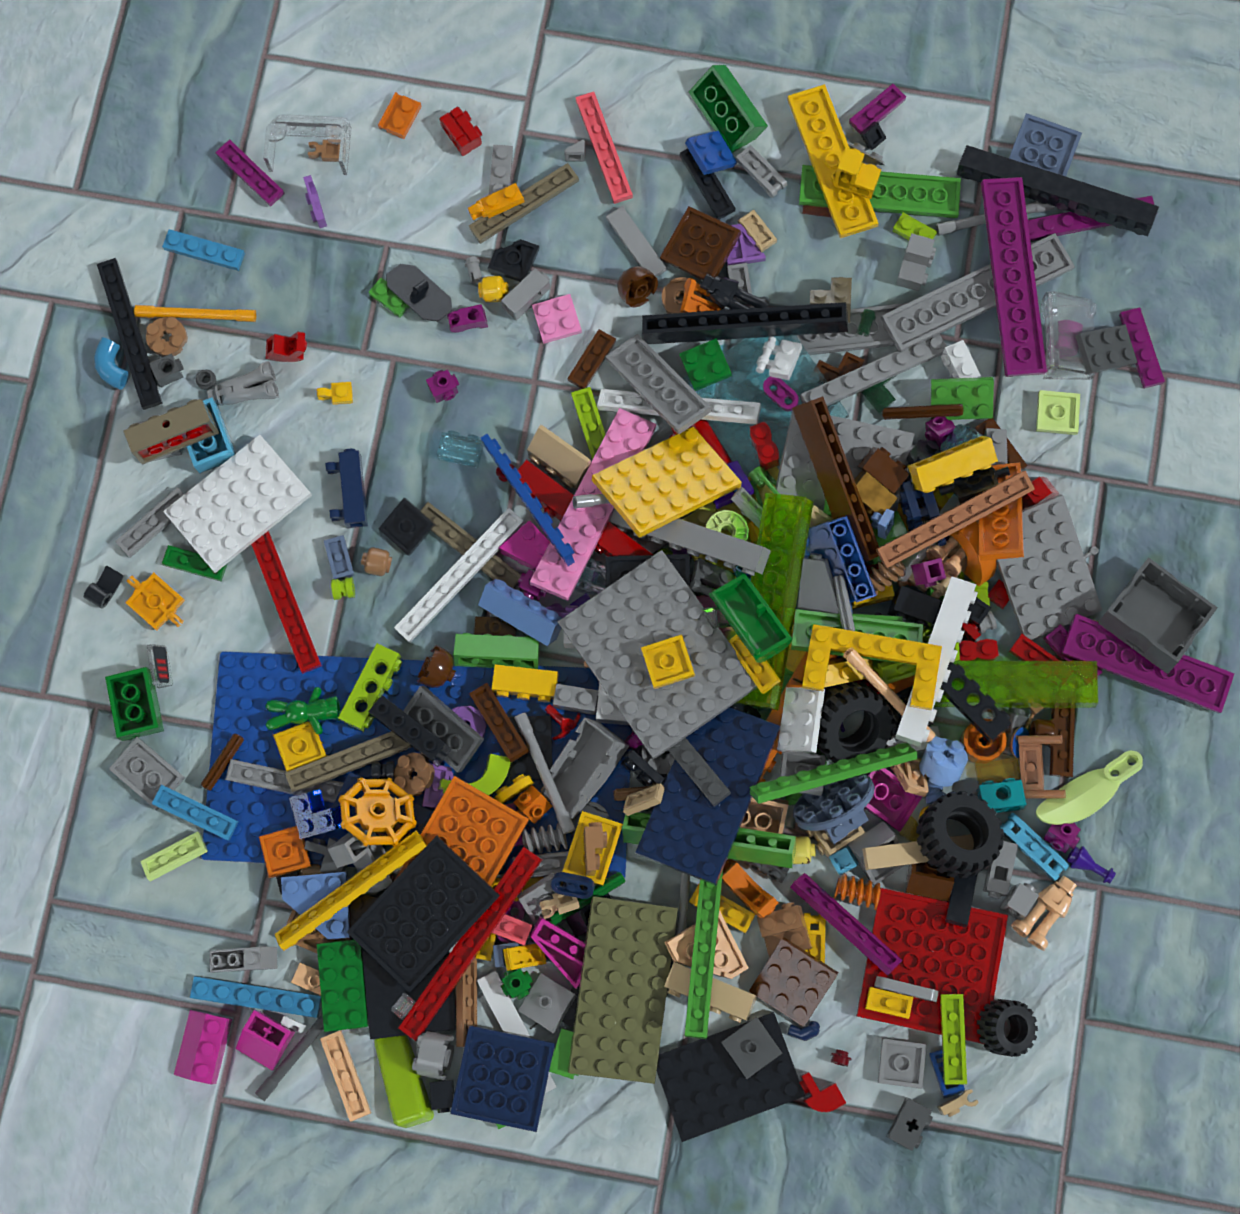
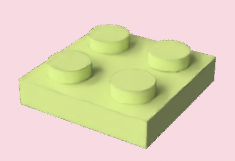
[1036,390,1080,435]

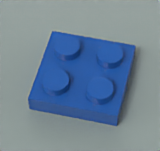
[685,131,737,175]

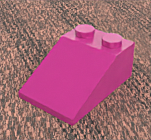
[864,768,923,832]

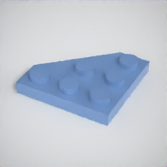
[281,872,351,939]

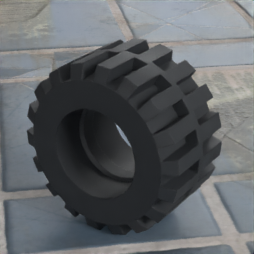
[977,999,1038,1057]

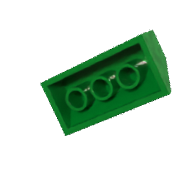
[688,65,768,153]

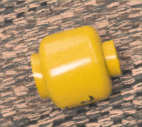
[478,276,509,303]

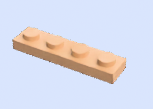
[320,1030,372,1122]

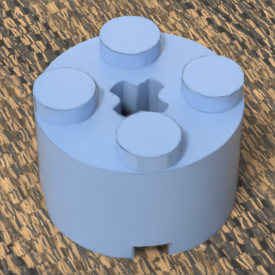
[919,736,968,787]

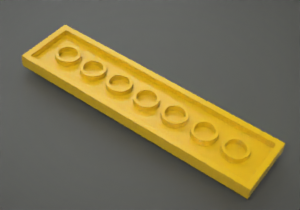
[787,84,879,239]

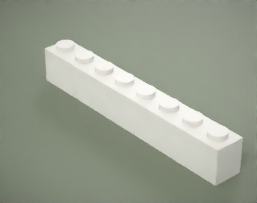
[895,576,978,747]

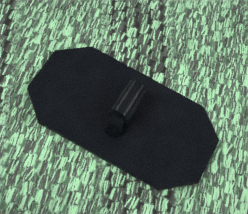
[386,264,452,322]

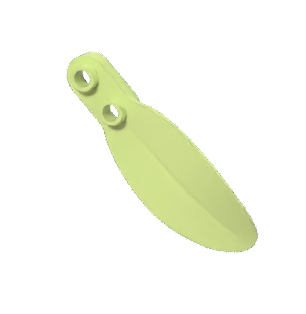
[1036,751,1143,825]

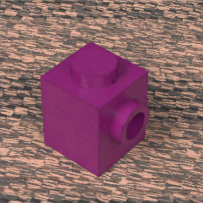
[911,558,946,588]

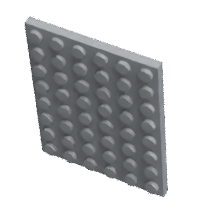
[558,550,757,759]

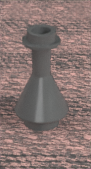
[1001,707,1028,756]

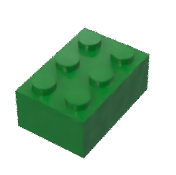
[105,667,164,741]

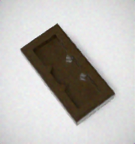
[474,616,517,637]

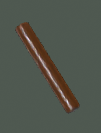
[882,404,964,420]

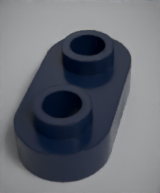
[551,872,595,899]

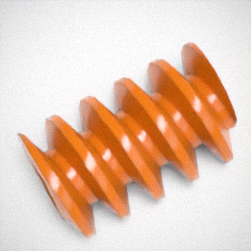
[833,873,881,910]

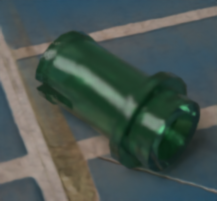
[856,309,876,337]

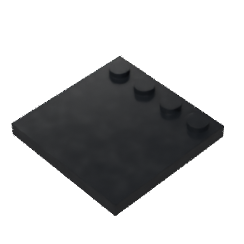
[362,951,456,1040]

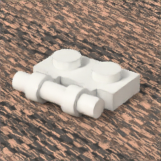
[756,336,802,380]

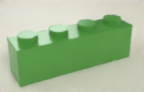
[453,633,540,669]

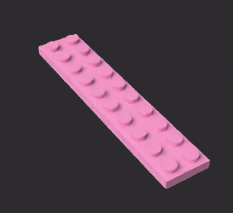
[530,408,656,601]

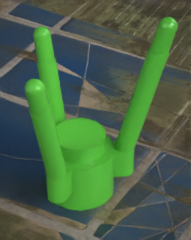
[749,466,784,509]

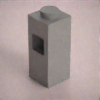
[501,268,550,321]
[983,841,1018,899]

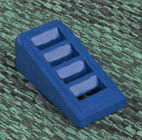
[929,1050,965,1099]

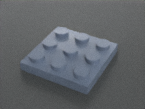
[1009,113,1082,176]

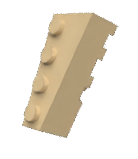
[664,962,757,1023]

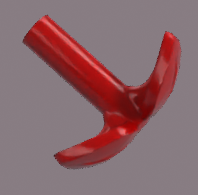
[545,704,580,740]

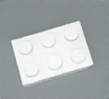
[777,687,825,753]

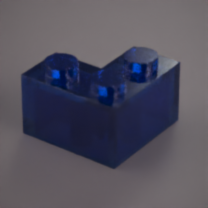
[289,789,342,839]

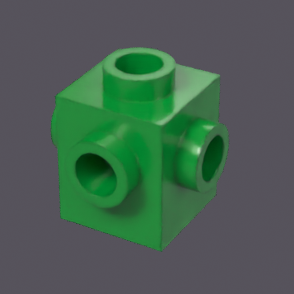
[501,968,533,1000]

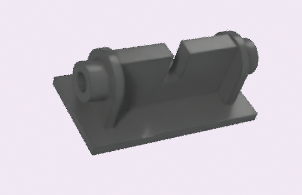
[744,861,790,883]

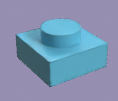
[829,846,859,875]

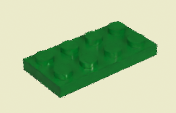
[317,940,369,1032]

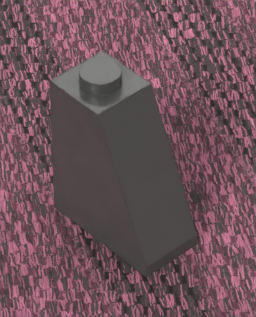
[797,553,839,614]

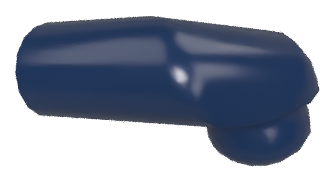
[787,1021,820,1041]

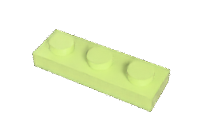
[140,831,208,882]

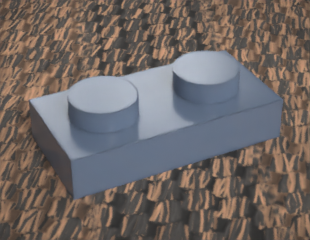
[324,535,355,580]

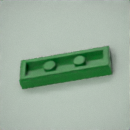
[162,545,228,582]

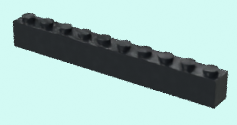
[957,145,1159,237]
[642,302,848,344]

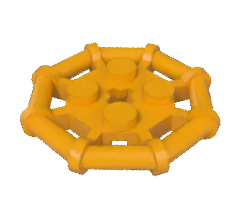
[338,777,417,847]

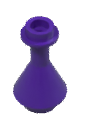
[1067,846,1116,884]

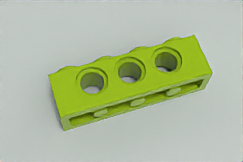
[338,643,402,732]

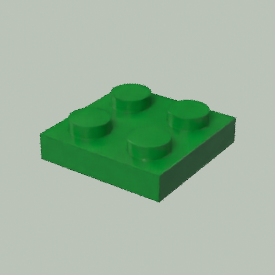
[679,338,732,391]

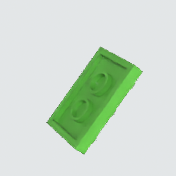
[931,377,994,420]

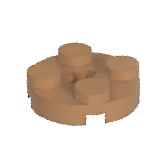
[662,277,702,314]
[146,317,188,357]
[394,753,435,796]

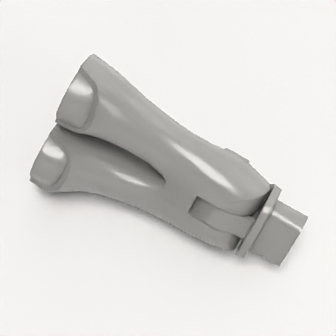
[207,361,279,406]

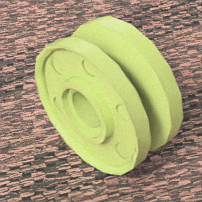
[705,510,749,541]

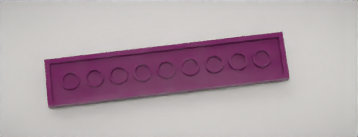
[981,177,1047,377]

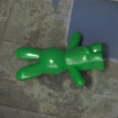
[265,687,340,735]

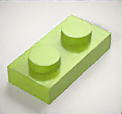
[892,212,938,240]

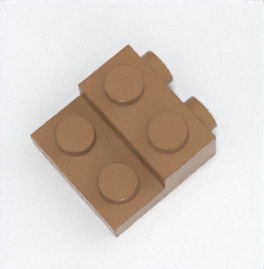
[583,822,607,876]
[757,902,812,958]

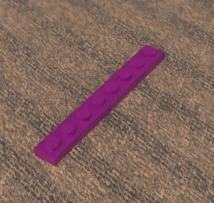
[1028,195,1157,242]

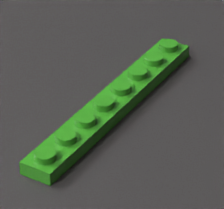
[750,743,917,804]
[685,870,723,1039]

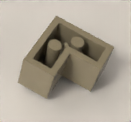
[810,277,852,323]

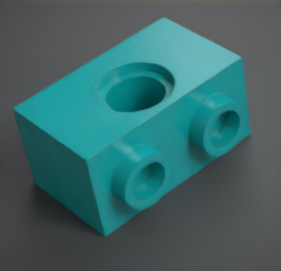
[976,778,1027,813]

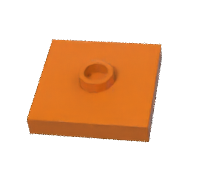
[259,825,312,879]

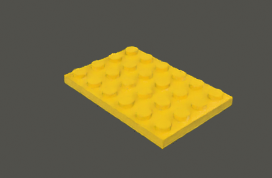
[592,427,742,538]

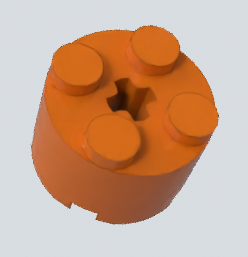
[960,718,1007,764]

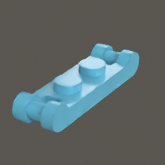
[1000,813,1069,882]

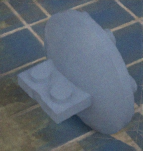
[793,774,875,844]

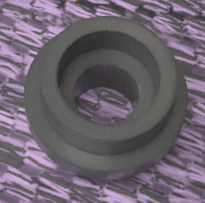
[196,369,216,390]

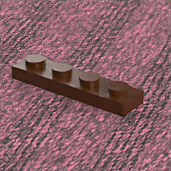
[469,683,529,762]

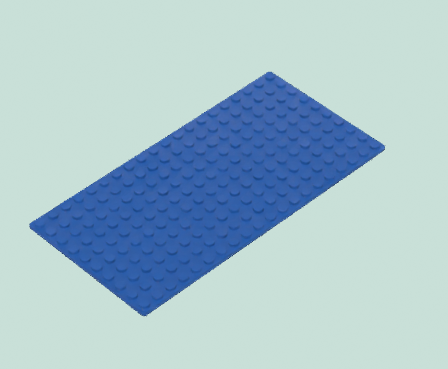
[201,652,632,879]

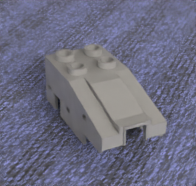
[540,718,630,819]

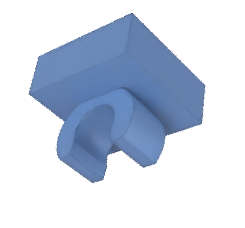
[871,509,894,539]

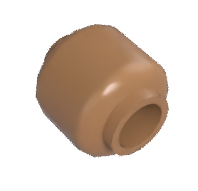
[361,547,392,576]

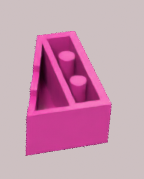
[499,520,550,570]
[529,916,586,989]

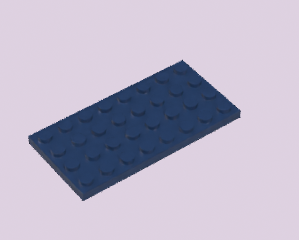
[635,707,780,885]

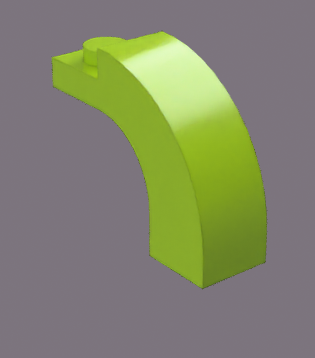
[438,754,511,795]

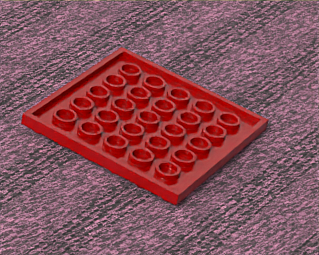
[856,888,1008,1044]

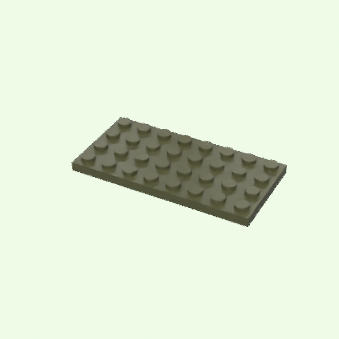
[568,896,678,1084]

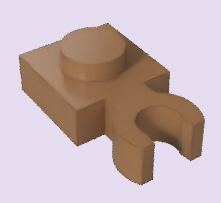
[308,140,343,162]

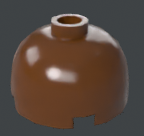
[617,266,658,308]
[417,645,456,688]

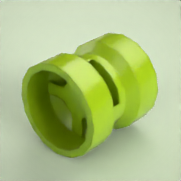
[331,577,355,600]

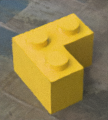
[834,147,882,199]

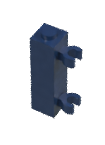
[325,448,368,528]

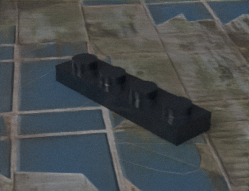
[680,148,736,220]

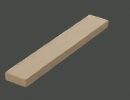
[862,834,974,870]

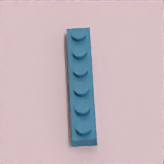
[190,976,321,1018]

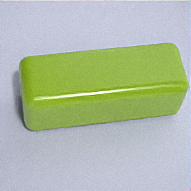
[374,1035,434,1128]

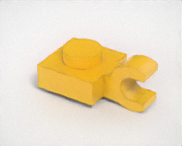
[317,382,353,405]

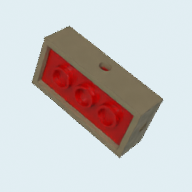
[123,399,219,465]

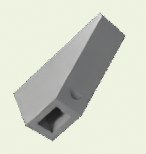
[210,947,277,973]

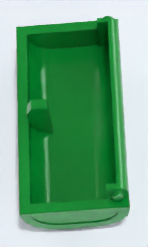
[709,573,792,663]

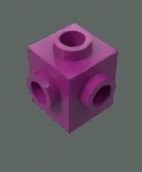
[426,369,459,403]
[925,417,957,450]
[518,569,547,602]
[1044,823,1081,854]

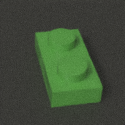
[368,278,409,318]

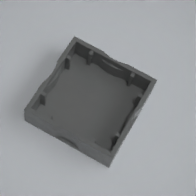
[1098,557,1218,674]

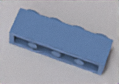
[478,579,562,646]

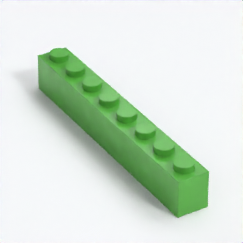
[622,812,796,868]

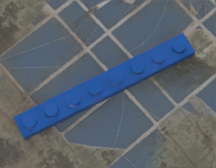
[481,434,575,566]

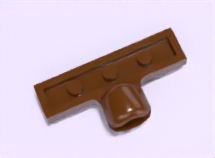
[1029,691,1075,778]

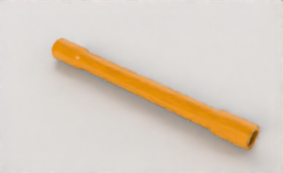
[134,305,256,322]

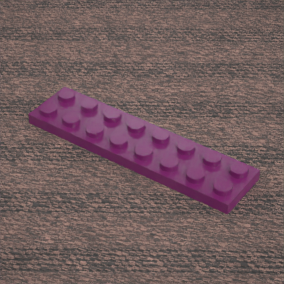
[1061,614,1235,713]

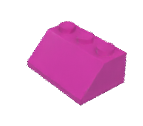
[174,1010,232,1085]

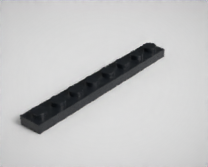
[97,258,163,410]

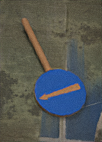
[1011,712,1034,758]

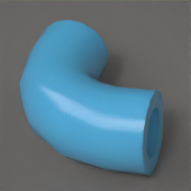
[94,337,129,390]

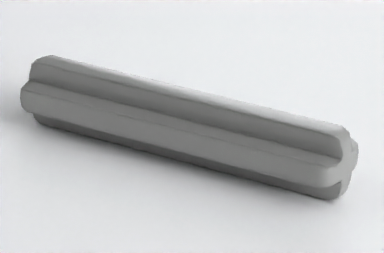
[833,575,855,631]

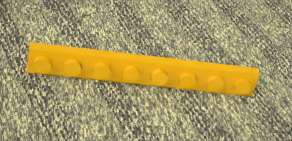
[274,830,427,951]

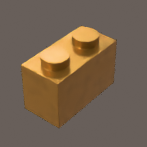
[854,471,898,516]

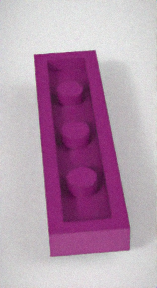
[215,139,285,207]
[1119,307,1165,389]

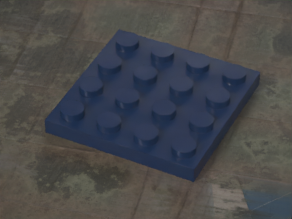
[450,1025,555,1132]

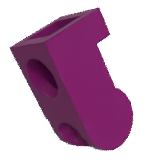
[447,304,488,333]

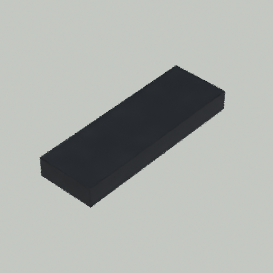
[945,874,978,928]

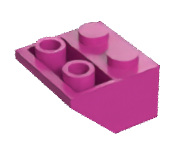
[236,1010,295,1071]

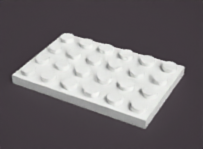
[163,435,312,573]

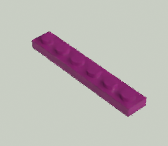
[790,873,902,975]

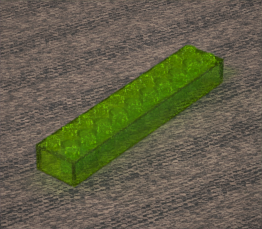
[736,493,813,710]

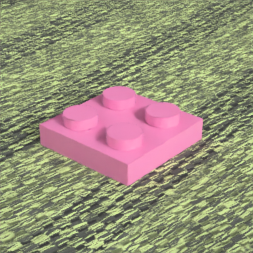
[532,294,582,344]

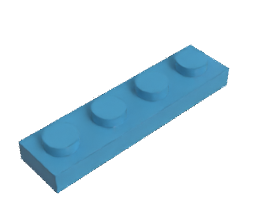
[162,229,245,271]
[152,785,239,841]

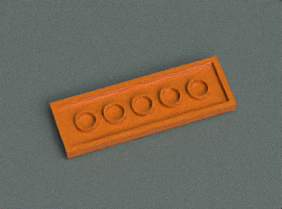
[979,462,1024,561]

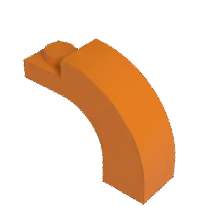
[950,521,997,586]
[722,859,778,918]

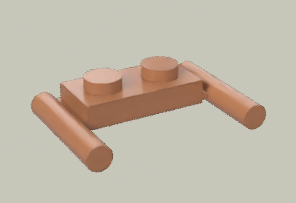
[1018,735,1066,799]

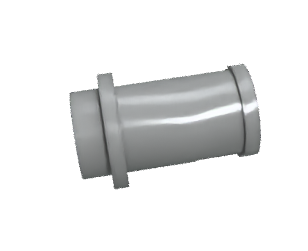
[465,256,483,284]

